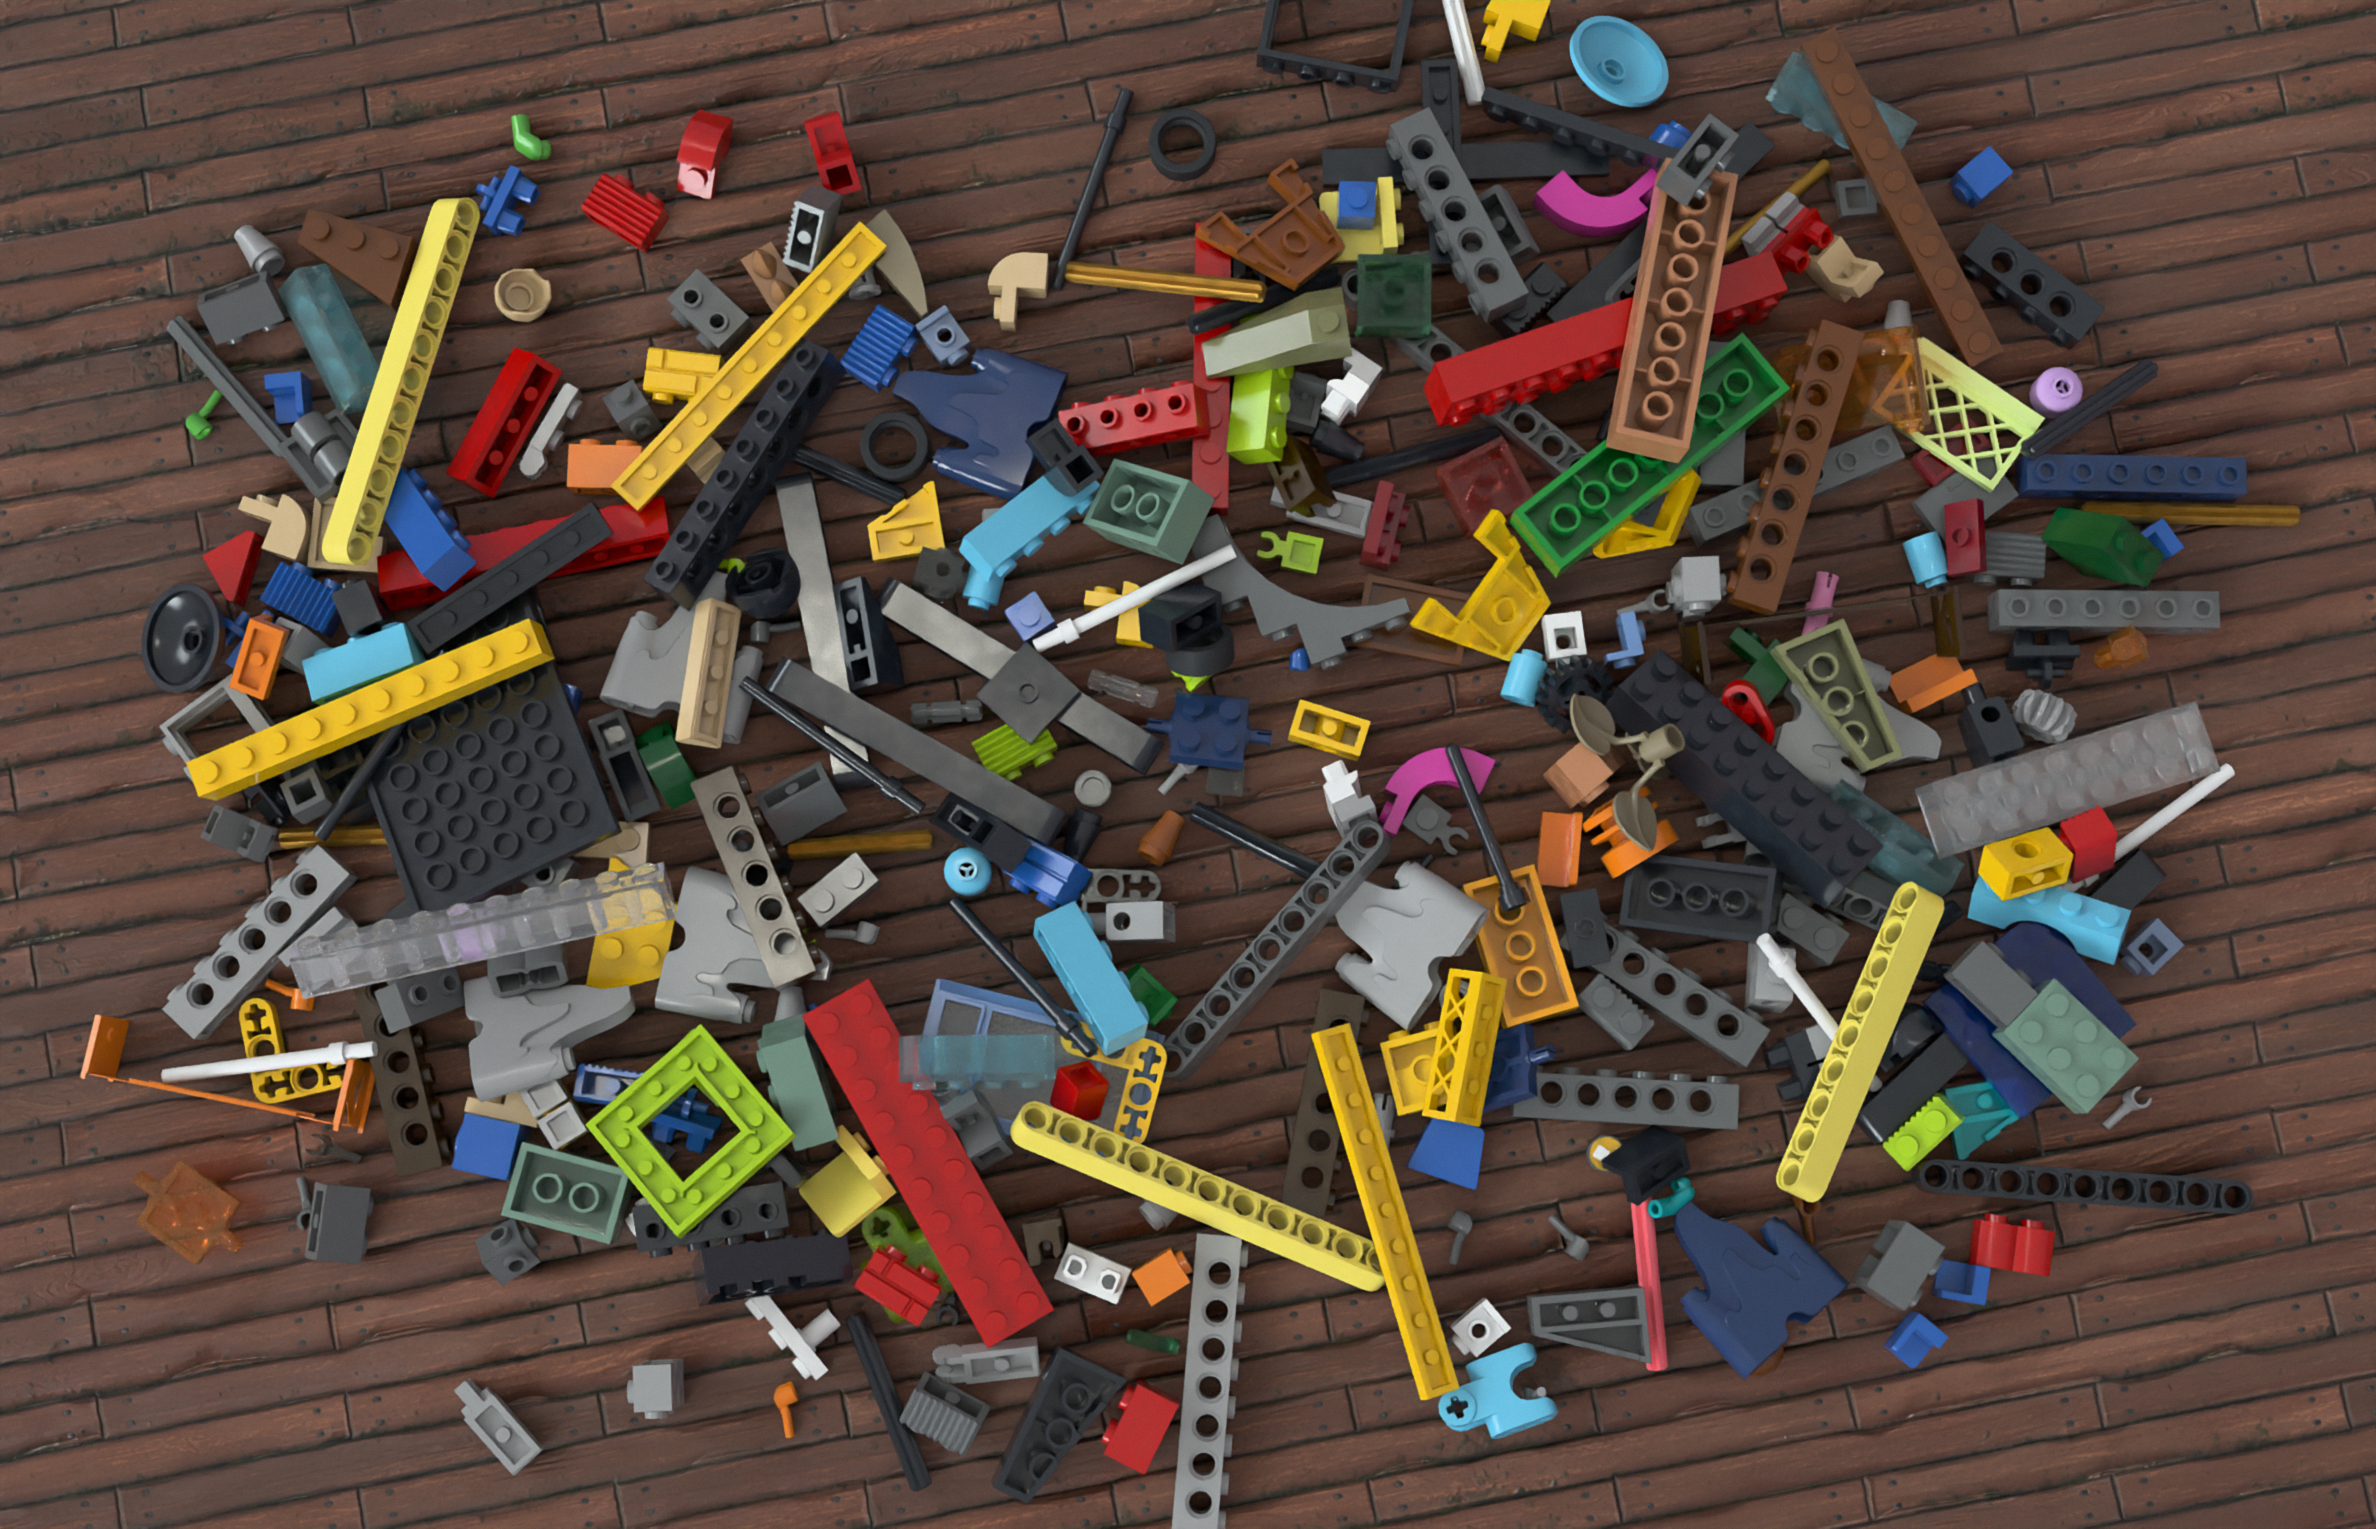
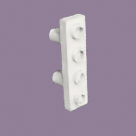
[745,1296,841,1381]

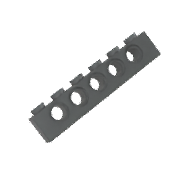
[1386,107,1529,324]
[1685,424,1905,549]
[1987,589,2220,635]
[1558,912,1770,1068]
[1510,1065,1739,1130]

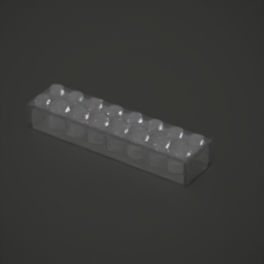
[1915,701,2221,860]

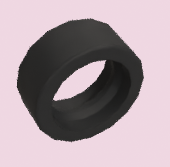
[1149,108,1217,182]
[860,411,930,483]
[1165,622,1235,677]

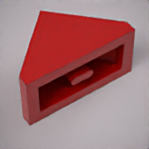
[202,530,265,608]

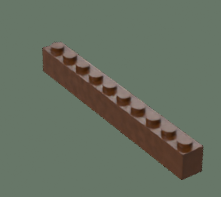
[1798,26,2004,368]

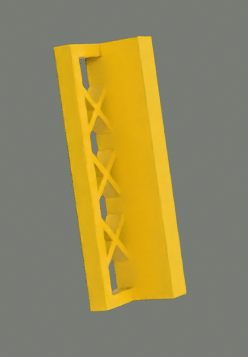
[1422,968,1507,1127]

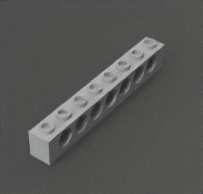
[1172,1232,1249,1529]

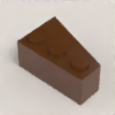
[298,209,419,313]

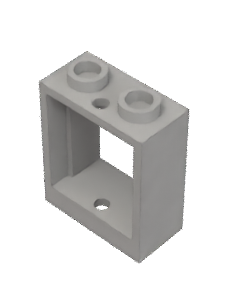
[159,674,276,782]

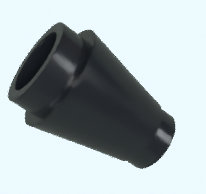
[1308,419,1365,462]
[1062,806,1103,864]

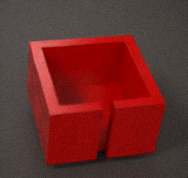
[1101,1378,1179,1475]

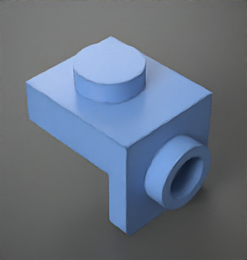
[1602,611,1646,670]

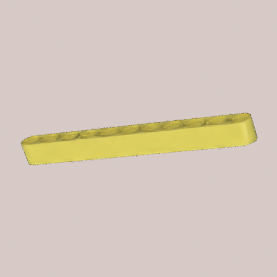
[322,198,480,566]
[1010,1101,1386,1292]

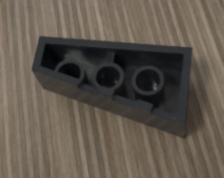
[692,1229,853,1307]
[991,1343,1128,1504]

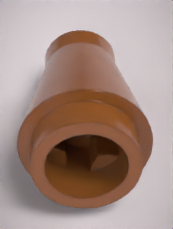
[1137,810,1185,867]

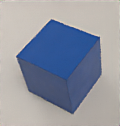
[452,1113,531,1181]

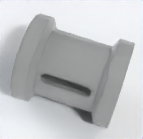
[849,262,881,300]

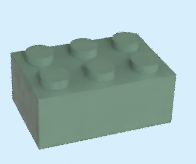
[1082,458,1215,565]
[1992,978,2139,1114]
[756,1012,839,1152]
[501,1141,634,1244]

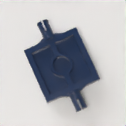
[1146,692,1272,770]
[1482,1022,1556,1114]

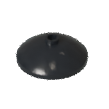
[142,584,226,693]

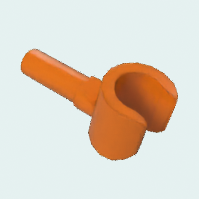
[265,979,315,1011]
[774,1381,799,1438]

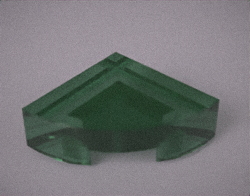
[1126,1329,1180,1354]

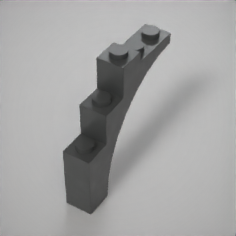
[1191,514,1413,670]

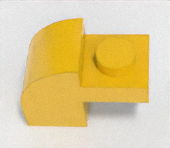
[1481,0,1551,64]
[1084,581,1153,648]

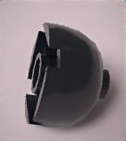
[725,547,800,619]
[1879,1002,1944,1073]

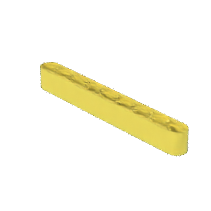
[1776,882,1944,1202]

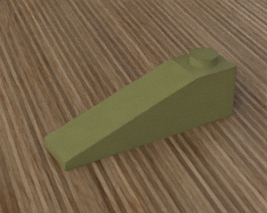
[1202,287,1352,379]

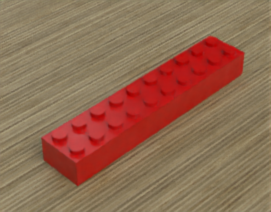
[1423,250,1788,427]
[802,978,1054,1348]

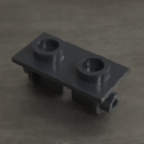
[243,775,292,829]

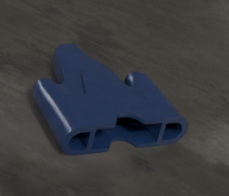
[892,347,1069,502]
[1673,1201,1850,1380]

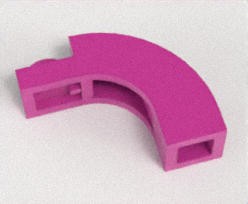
[1533,168,1657,237]
[1378,747,1496,838]

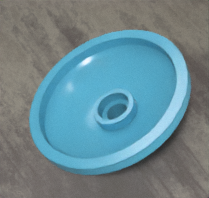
[1570,16,1669,107]

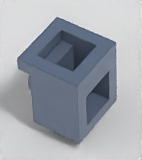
[915,305,972,368]
[2119,918,2184,977]

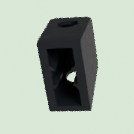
[1957,683,2025,776]

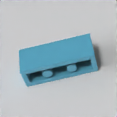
[302,622,426,706]

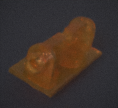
[2094,624,2150,669]

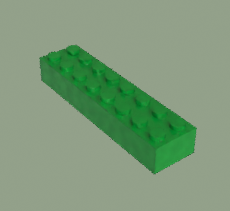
[1509,332,1790,578]

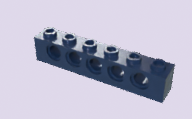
[2015,454,2247,503]

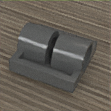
[277,407,358,504]

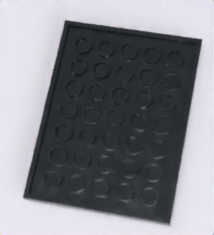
[350,590,622,927]

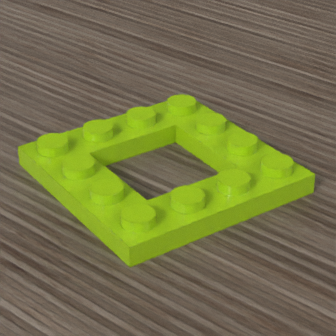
[585,1024,797,1239]

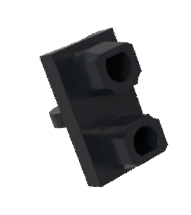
[2005,630,2081,689]

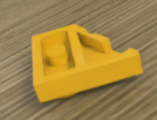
[867,481,946,563]

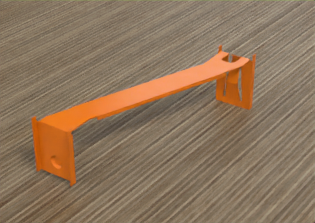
[80,1015,375,1134]

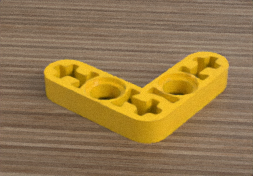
[239,998,364,1104]
[1061,1022,1167,1144]

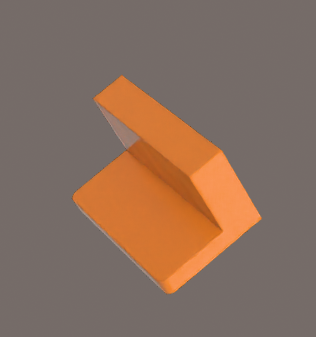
[229,613,290,700]
[1888,653,1978,715]
[1536,812,1583,889]

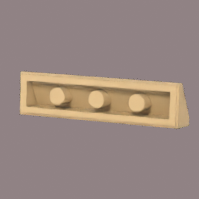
[675,598,741,749]

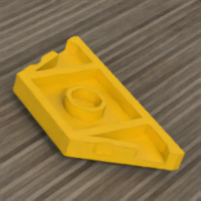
[1592,470,1702,559]
[586,856,678,989]

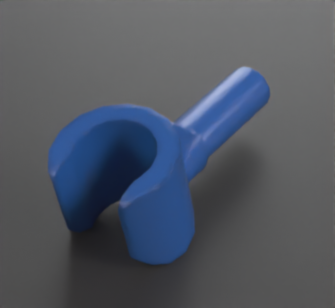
[1289,648,1310,671]

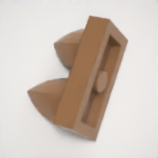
[741,242,799,313]

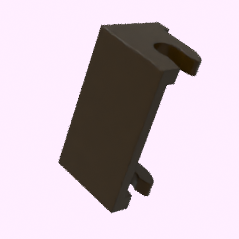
[1266,434,1337,518]
[1023,1216,1064,1266]

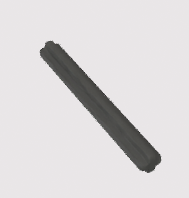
[167,316,289,458]

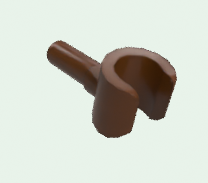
[1793,1195,1821,1245]

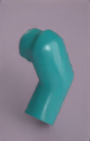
[1647,1177,1695,1219]

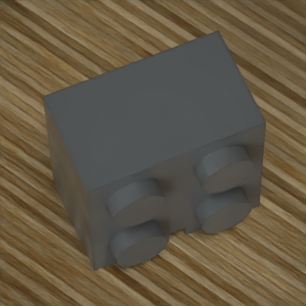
[1850,1219,1945,1311]

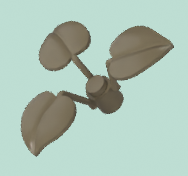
[1570,693,1685,852]

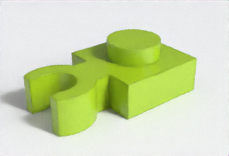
[1257,531,1324,576]

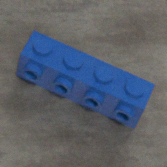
[384,465,477,592]

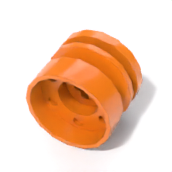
[1582,785,1680,879]

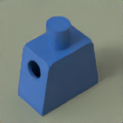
[1405,1118,1485,1190]

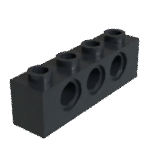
[1957,220,2105,350]

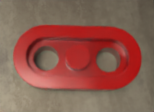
[1721,679,1776,744]

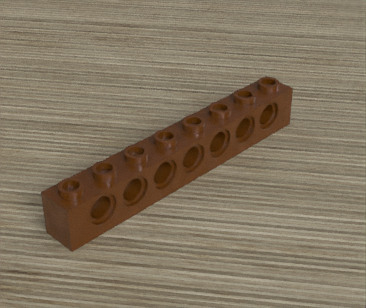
[1724,319,1865,616]

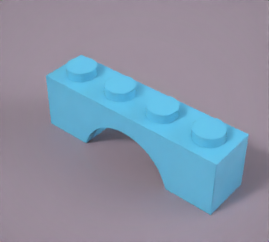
[1967,875,2131,965]

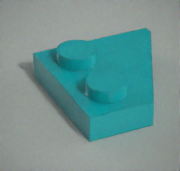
[1942,1076,2025,1160]

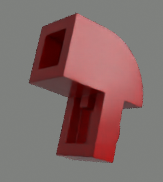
[677,110,734,200]
[804,111,862,195]

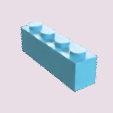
[959,476,1101,583]
[1033,901,1149,1057]

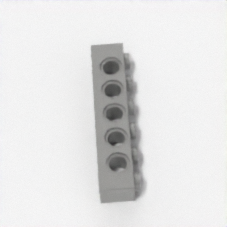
[162,845,359,1040]

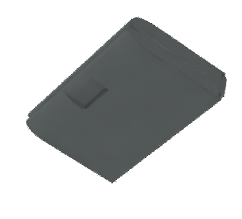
[1911,450,2019,550]

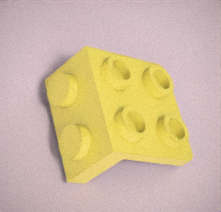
[1319,177,1404,264]
[799,1125,896,1237]

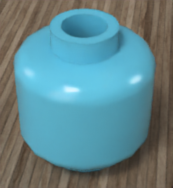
[944,847,993,897]

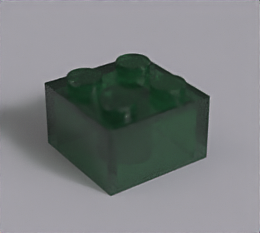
[1355,254,1431,338]

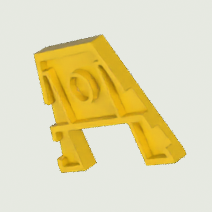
[1410,509,1551,662]

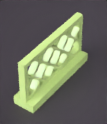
[1870,337,2045,493]

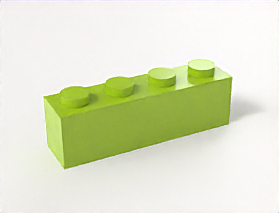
[1226,313,1294,465]

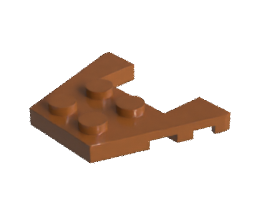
[1195,158,1345,291]

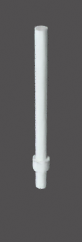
[1032,544,1237,653]
[2056,763,2235,892]
[1756,933,1882,1092]
[161,1041,378,1084]

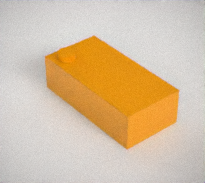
[1460,864,1579,1029]

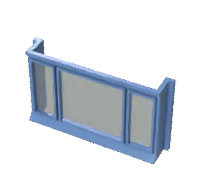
[916,979,1165,1158]

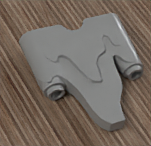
[599,571,764,744]
[1771,658,1942,799]
[1318,861,1490,1031]
[655,866,833,1024]
[464,976,635,1102]

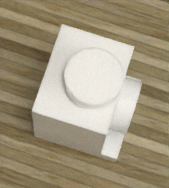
[1540,611,1587,668]
[1449,1297,1511,1357]

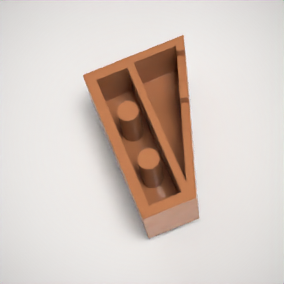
[1542,741,1626,809]

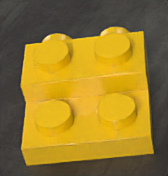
[1380,1021,1457,1116]

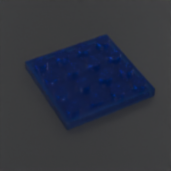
[1922,921,2137,1119]

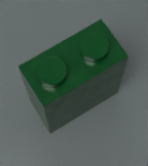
[2041,507,2165,587]

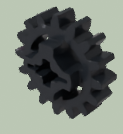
[1535,655,1615,735]

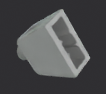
[1088,901,1176,943]
[1744,942,1796,1013]

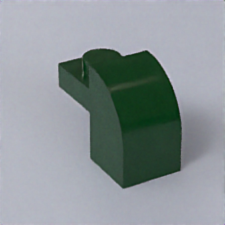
[1723,626,1788,706]
[636,721,699,810]

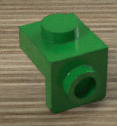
[1126,963,1178,1027]

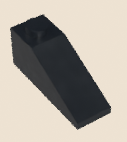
[833,576,905,695]
[930,791,1032,874]

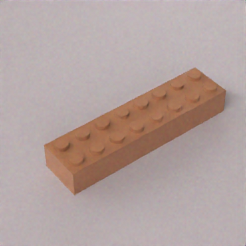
[1605,158,1738,463]

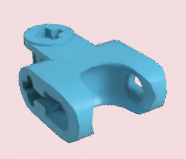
[1438,1343,1559,1439]

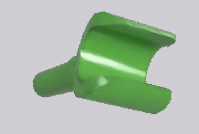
[186,390,223,441]

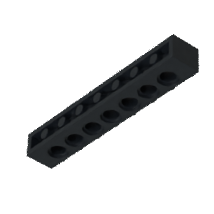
[643,338,847,611]

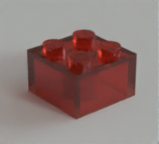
[1434,436,1534,540]

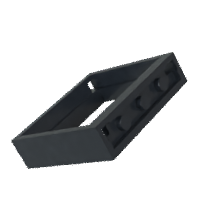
[1256,0,1414,94]

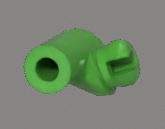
[511,114,552,161]

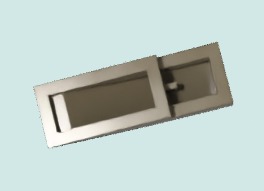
[865,209,930,321]

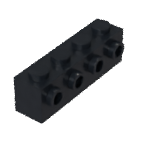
[632,1181,794,1258]

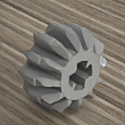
[2011,689,2077,744]

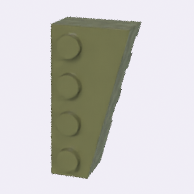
[1769,618,1904,773]

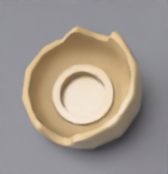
[494,269,552,322]

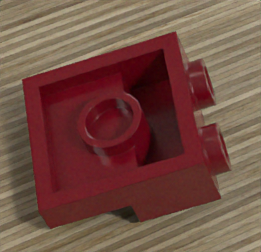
[1359,480,1410,571]

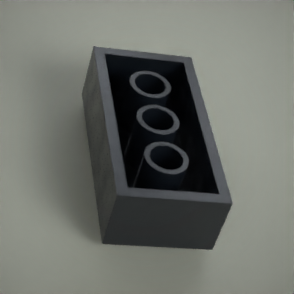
[1619,854,1784,945]

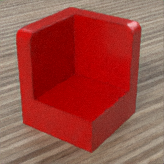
[1050,1060,1109,1121]

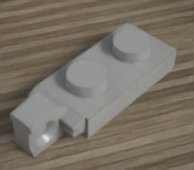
[1270,487,1374,539]
[454,1378,545,1476]

